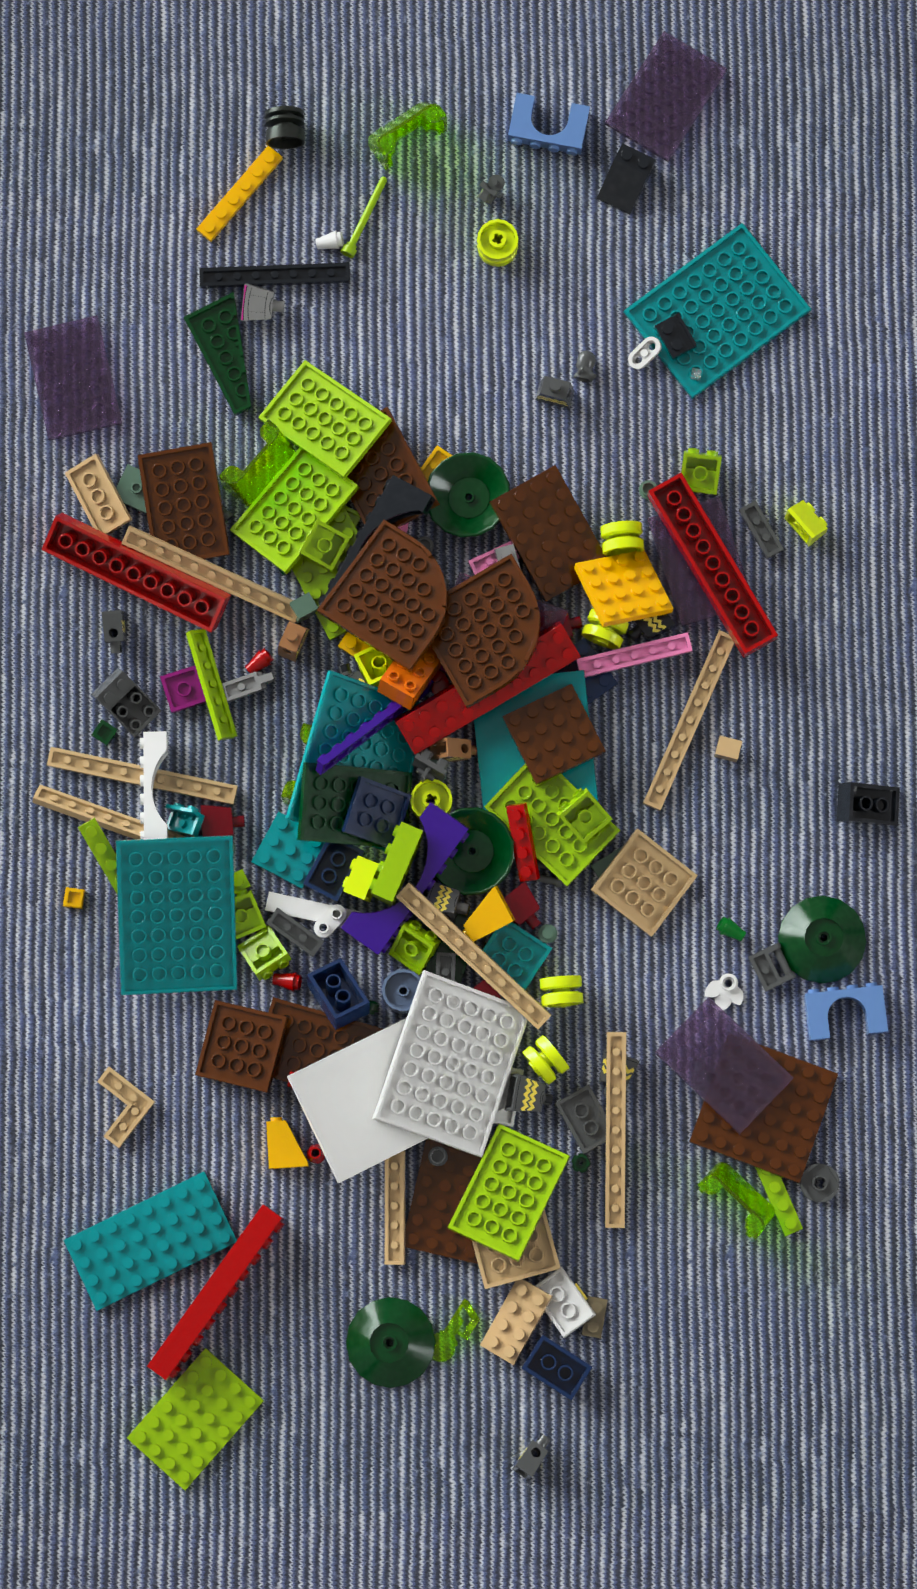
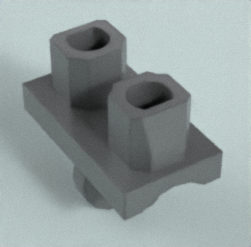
[477,175,505,205]
[412,749,449,782]

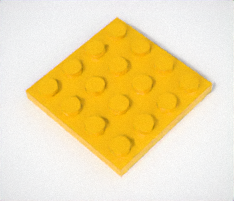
[574,550,674,627]

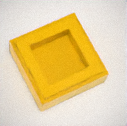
[63,887,86,909]

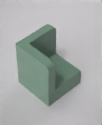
[290,592,318,624]

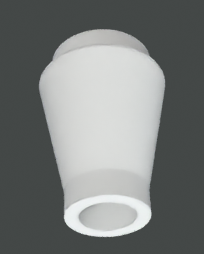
[316,231,344,250]

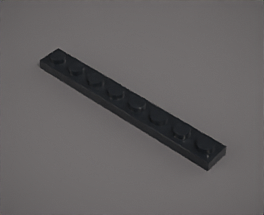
[199,262,350,288]

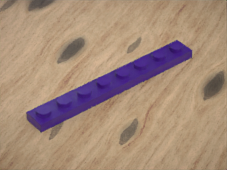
[316,680,434,775]

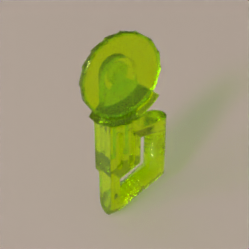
[433,1298,480,1362]

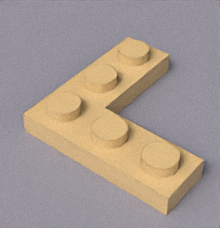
[97,1067,155,1148]

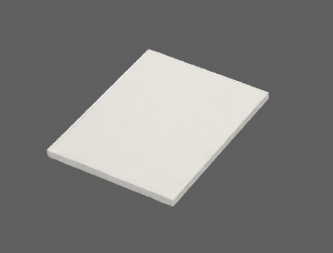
[373,970,528,1158]
[287,1018,428,1183]

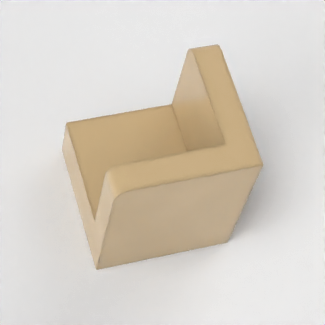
[714,736,742,762]

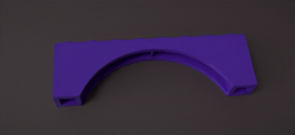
[341,802,470,955]

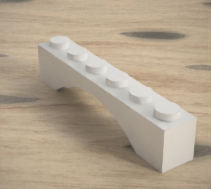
[140,731,169,839]

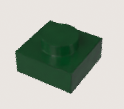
[91,720,118,746]

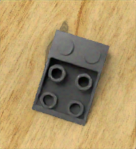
[91,668,162,737]

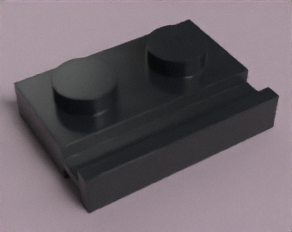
[654,313,697,359]

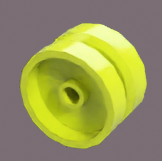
[477,219,518,267]
[600,521,644,556]
[581,609,629,650]
[410,779,453,821]
[539,975,584,1008]
[522,1035,570,1085]

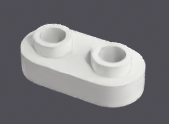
[628,337,662,369]
[314,904,347,938]

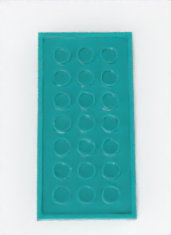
[63,1171,237,1311]

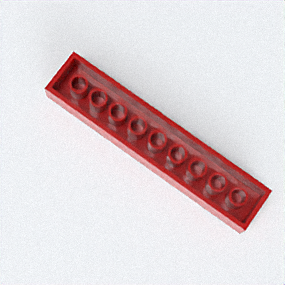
[647,473,778,658]
[42,513,231,632]
[394,621,581,755]
[147,1204,285,1380]

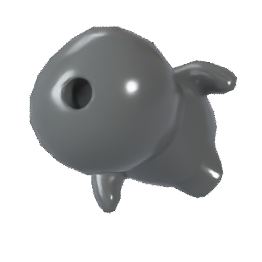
[574,351,597,382]

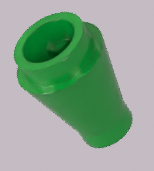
[716,917,746,942]

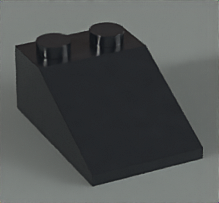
[597,143,656,215]
[837,782,900,826]

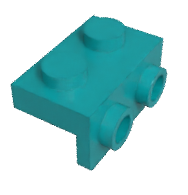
[165,803,205,837]

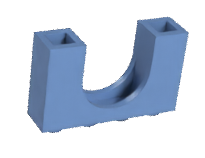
[508,93,590,156]
[804,982,888,1041]

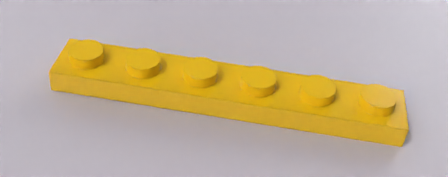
[196,146,283,242]

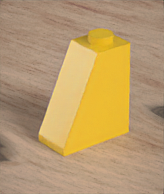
[463,886,515,942]
[266,1117,309,1169]

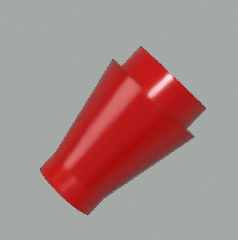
[245,648,274,673]
[272,973,302,992]
[307,1144,325,1164]

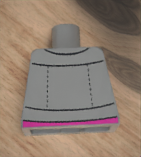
[241,284,285,321]

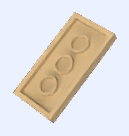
[65,454,132,535]
[480,1279,553,1365]

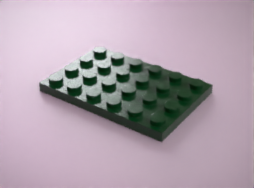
[297,762,412,847]

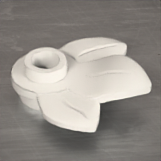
[705,974,744,1011]

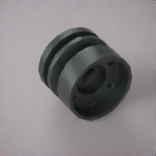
[265,106,305,149]

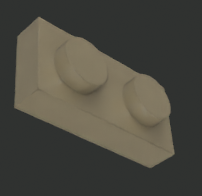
[581,1296,608,1339]

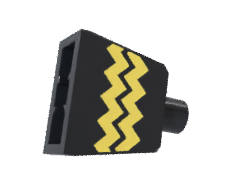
[627,614,675,641]

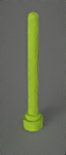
[340,176,387,258]

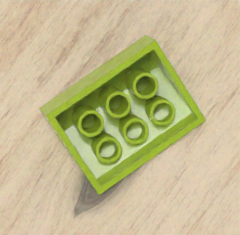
[369,822,423,907]

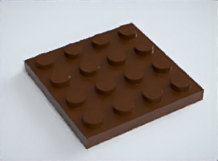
[502,684,606,785]
[195,1000,289,1093]

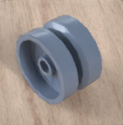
[382,969,420,1014]

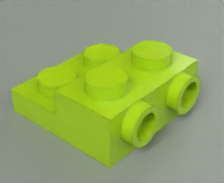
[681,448,722,495]
[298,519,351,571]
[557,788,613,844]
[235,888,266,940]
[388,920,441,975]
[237,925,292,981]

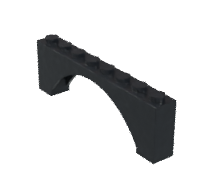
[318,475,435,608]

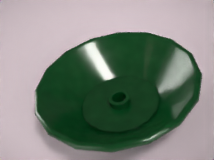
[428,452,510,537]
[435,807,515,895]
[778,896,866,984]
[346,1297,436,1388]

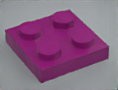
[160,665,206,713]

